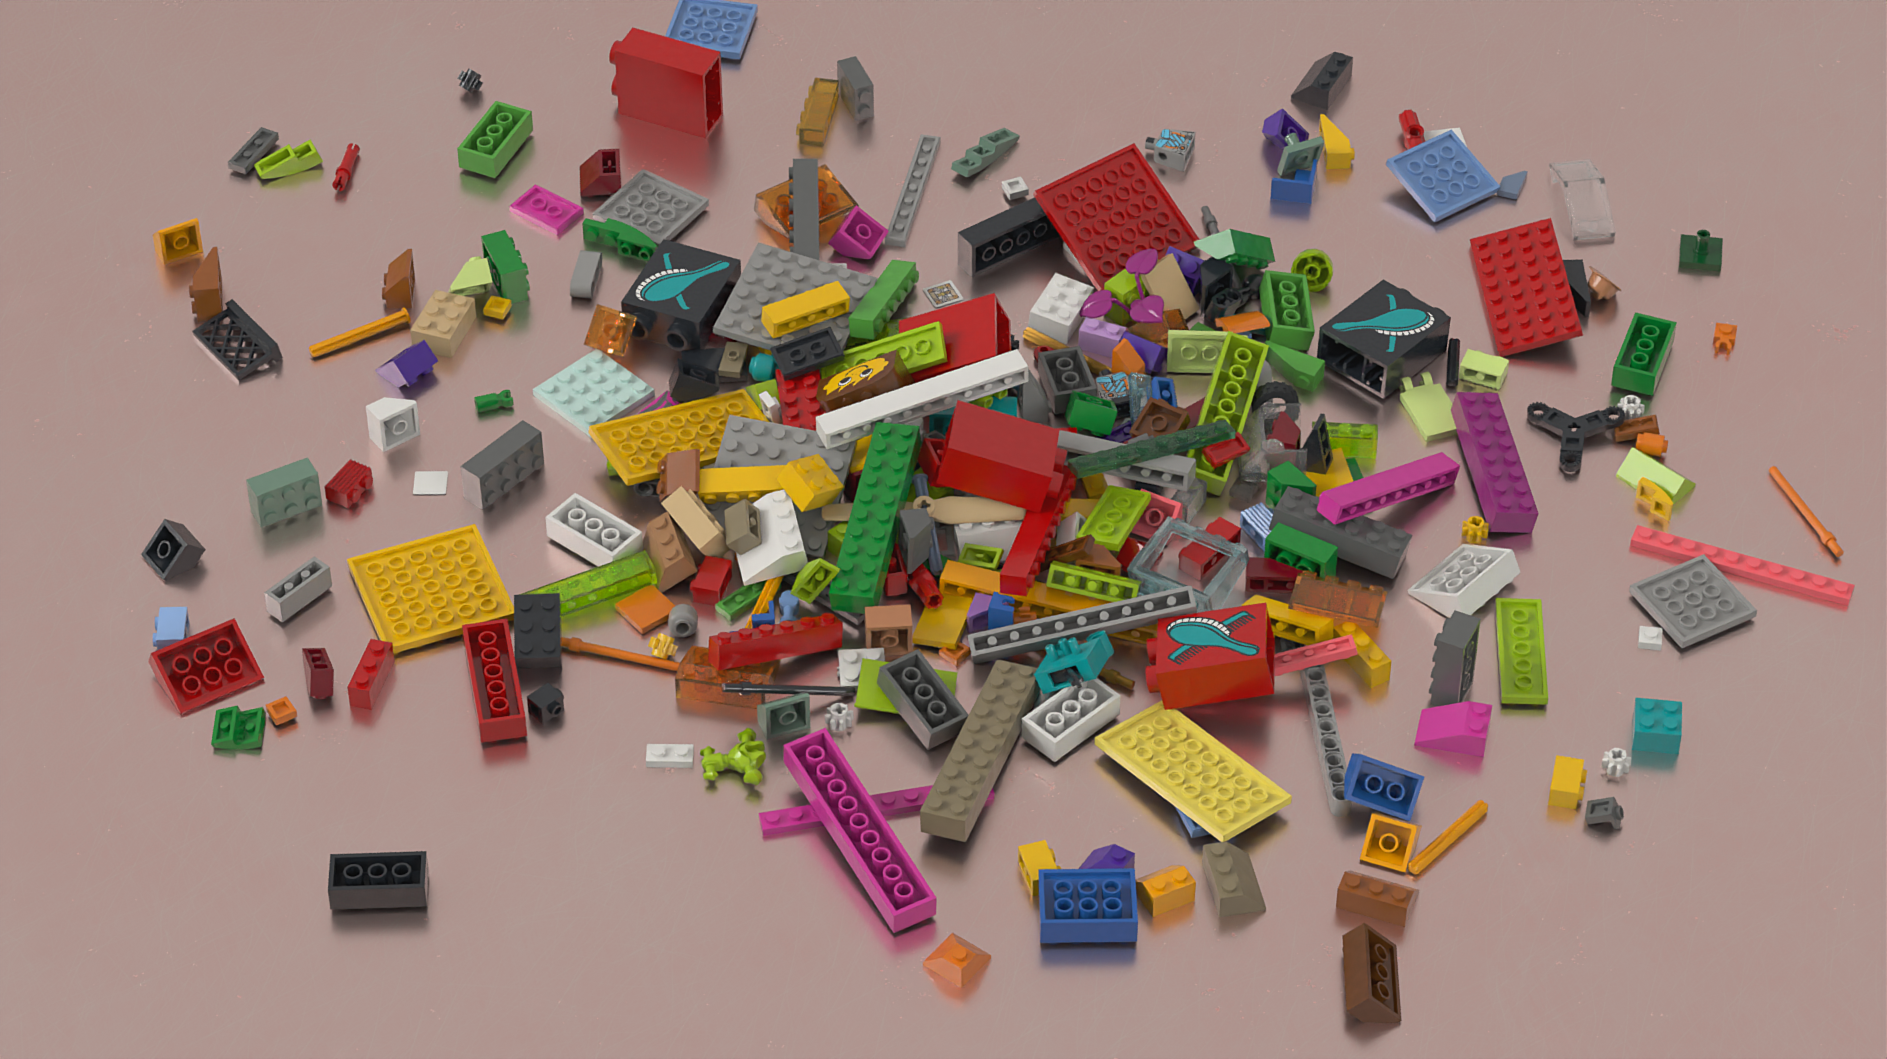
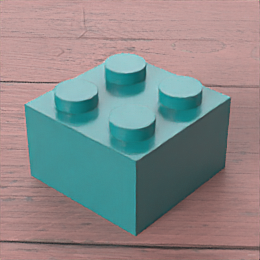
[1632,698,1682,755]

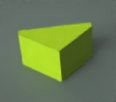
[957,543,1004,571]

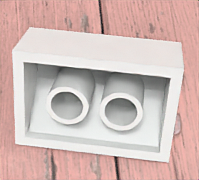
[953,520,1022,564]

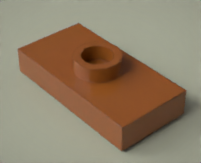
[1614,415,1660,442]

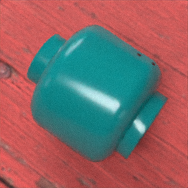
[749,353,778,382]

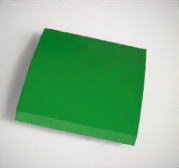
[211,705,266,749]

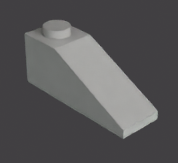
[1019,368,1052,423]

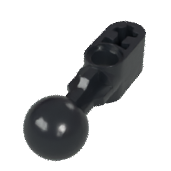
[1205,274,1263,323]

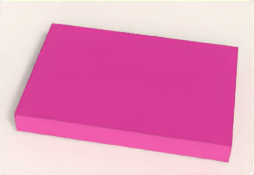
[509,184,584,235]

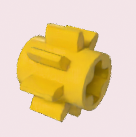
[1461,516,1489,543]
[648,633,678,660]

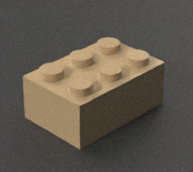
[410,290,476,358]
[661,486,730,558]

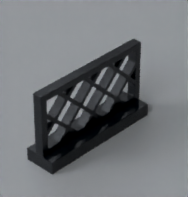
[192,299,283,380]

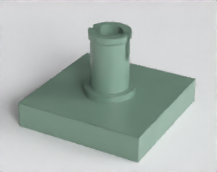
[1277,133,1325,176]

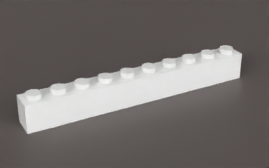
[816,349,1028,449]

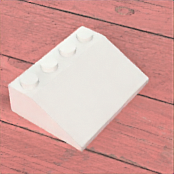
[736,489,808,586]
[1407,544,1521,618]

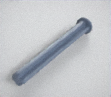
[911,474,943,575]

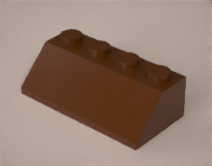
[1342,923,1402,1023]

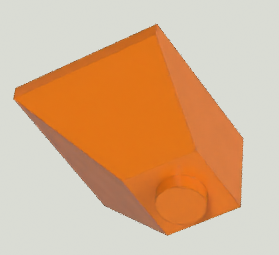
[923,932,991,988]

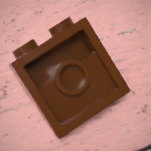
[1129,397,1191,452]

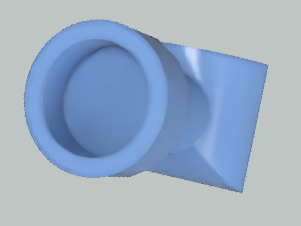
[779,590,799,623]

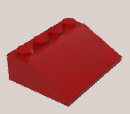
[148,618,264,715]

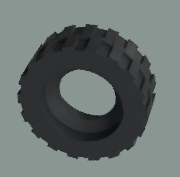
[1251,381,1300,430]

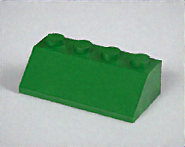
[1194,229,1276,270]

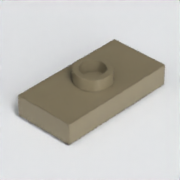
[719,342,748,378]

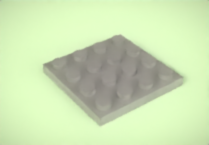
[593,169,709,248]
[1629,554,1757,648]

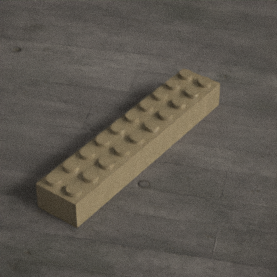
[920,660,1041,842]

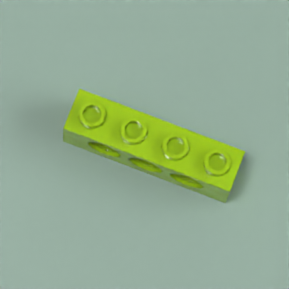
[1046,561,1142,602]

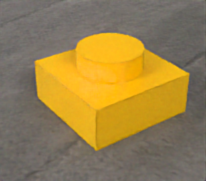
[483,295,512,320]

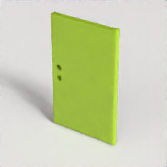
[854,658,958,714]

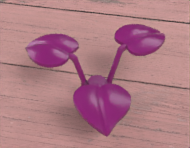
[1079,249,1164,324]

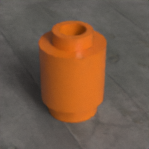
[1636,432,1669,457]

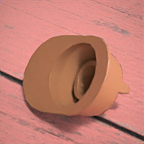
[1587,266,1622,300]

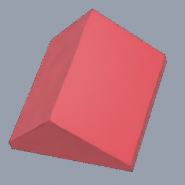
[1131,489,1183,545]

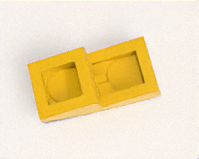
[1636,477,1673,521]

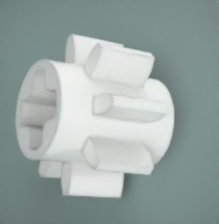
[1617,395,1645,420]
[825,703,854,731]
[1601,748,1632,777]

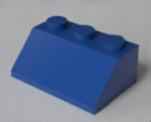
[1344,753,1424,821]

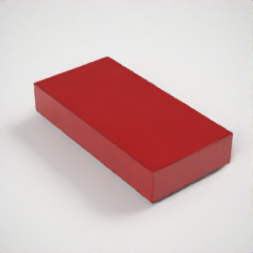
[1202,432,1251,469]

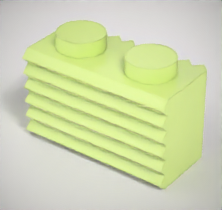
[1459,349,1509,390]

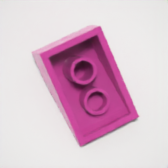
[1414,701,1492,757]

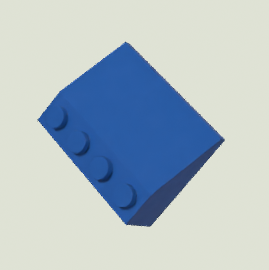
[1038,868,1138,943]

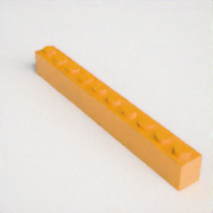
[939,560,1158,645]

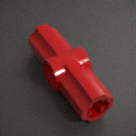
[1399,109,1426,150]
[907,563,944,609]

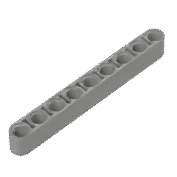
[1300,664,1352,817]

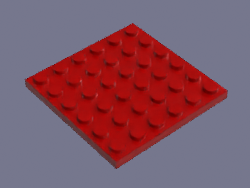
[1033,143,1200,291]

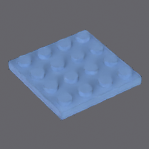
[665,0,758,59]
[1386,129,1501,222]

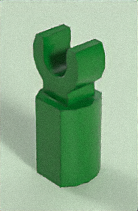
[474,390,514,413]

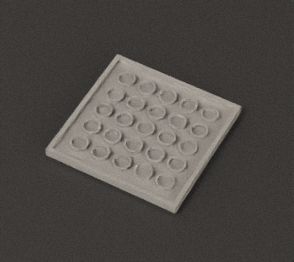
[713,242,877,351]
[703,415,857,560]

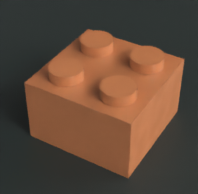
[865,605,912,656]

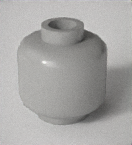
[668,604,698,638]

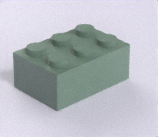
[246,457,322,528]

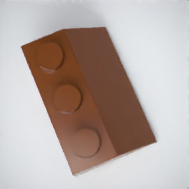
[1336,870,1419,927]

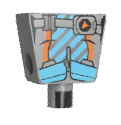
[1145,129,1196,172]
[1095,369,1140,409]

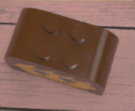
[816,349,915,413]

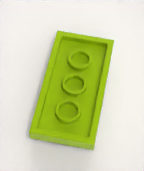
[1076,485,1151,552]

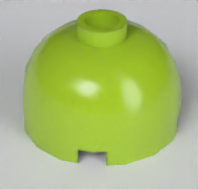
[1291,249,1333,292]

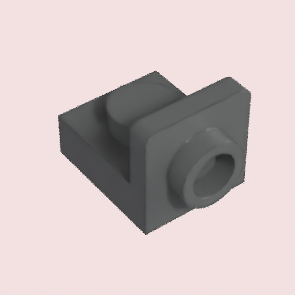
[1585,797,1624,829]

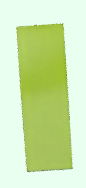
[254,139,323,179]

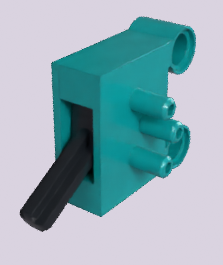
[1034,630,1114,694]

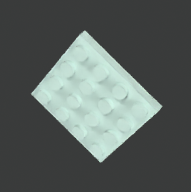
[533,348,655,437]

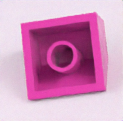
[828,205,889,259]

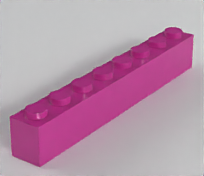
[1317,452,1460,524]

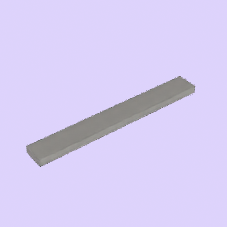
[885,134,941,247]

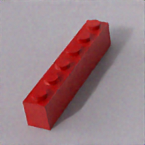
[708,613,843,671]

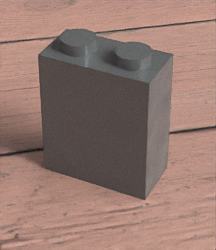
[837,56,874,121]

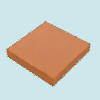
[615,584,675,634]

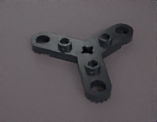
[1527,402,1625,472]

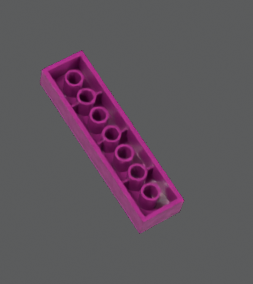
[1451,392,1539,533]

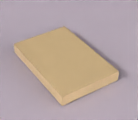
[1140,253,1200,330]

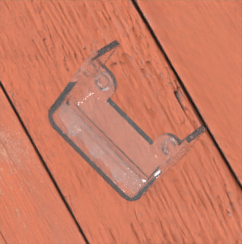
[1237,402,1307,481]

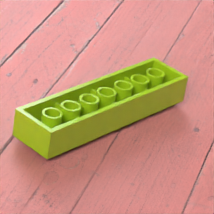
[1186,331,1269,496]

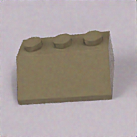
[1202,841,1266,917]

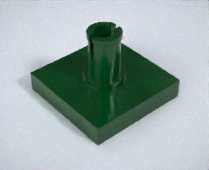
[1679,230,1723,272]

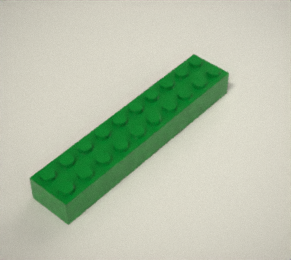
[829,422,922,614]

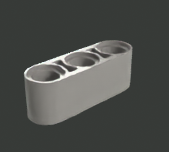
[570,250,603,299]

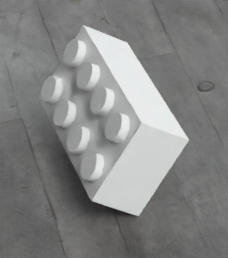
[545,493,643,575]
[1022,678,1121,762]

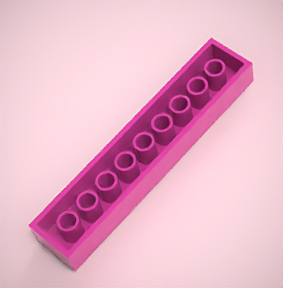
[783,728,937,933]

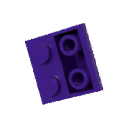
[1165,246,1204,296]

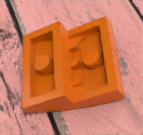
[1215,311,1270,333]

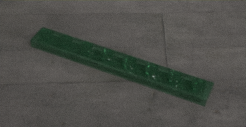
[1068,420,1236,479]

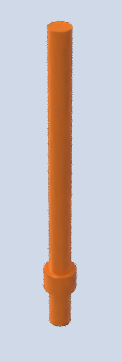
[1769,466,1844,557]
[562,637,685,673]

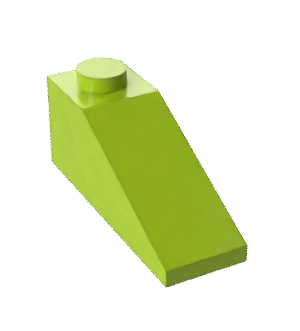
[790,558,840,604]

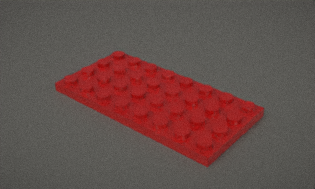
[1470,218,1583,357]

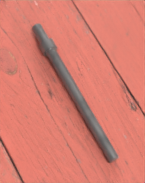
[1201,206,1242,289]

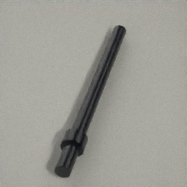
[722,681,855,696]

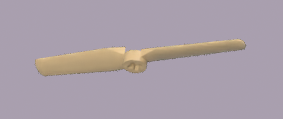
[821,496,1027,524]

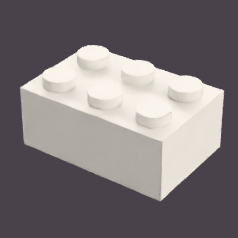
[1028,273,1094,344]

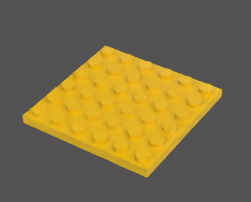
[347,524,514,653]

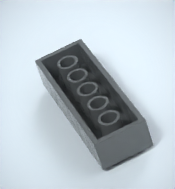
[1268,486,1413,579]

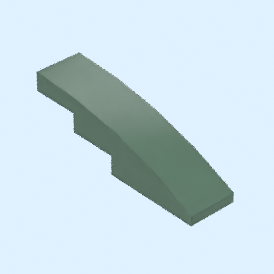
[951,128,1020,177]

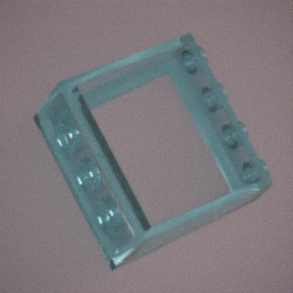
[1127,516,1249,613]

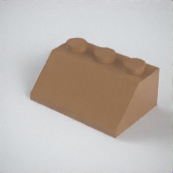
[643,511,697,593]

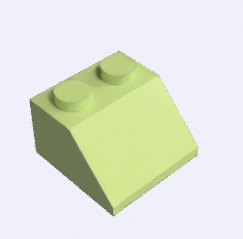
[448,256,492,296]

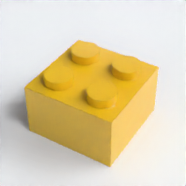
[776,454,844,512]

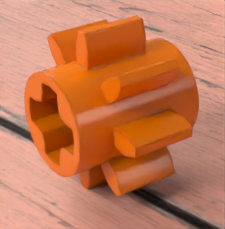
[1013,606,1037,624]

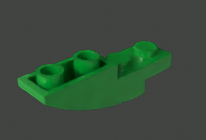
[582,218,657,261]

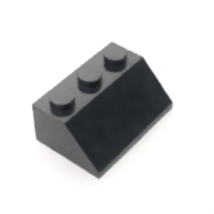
[1291,52,1353,110]

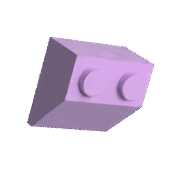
[1078,317,1133,358]

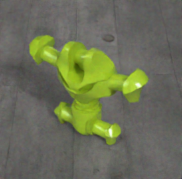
[700,728,766,785]

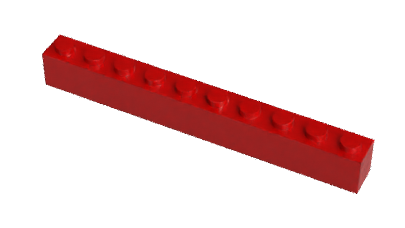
[1000,465,1081,597]

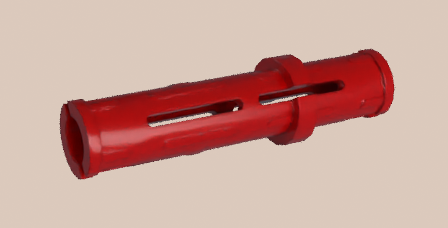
[332,143,360,191]

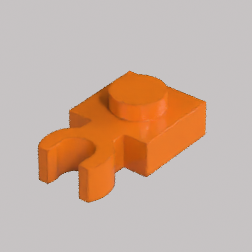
[1713,322,1737,355]

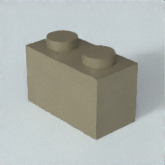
[724,499,762,555]

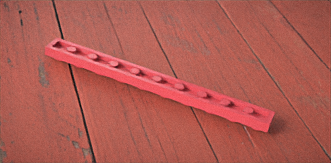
[1630,525,1855,606]

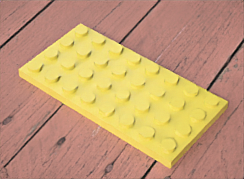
[1094,700,1292,842]

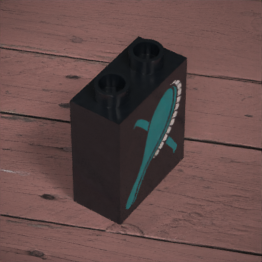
[621,239,741,351]
[1317,279,1451,399]

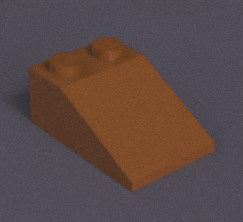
[189,247,223,322]

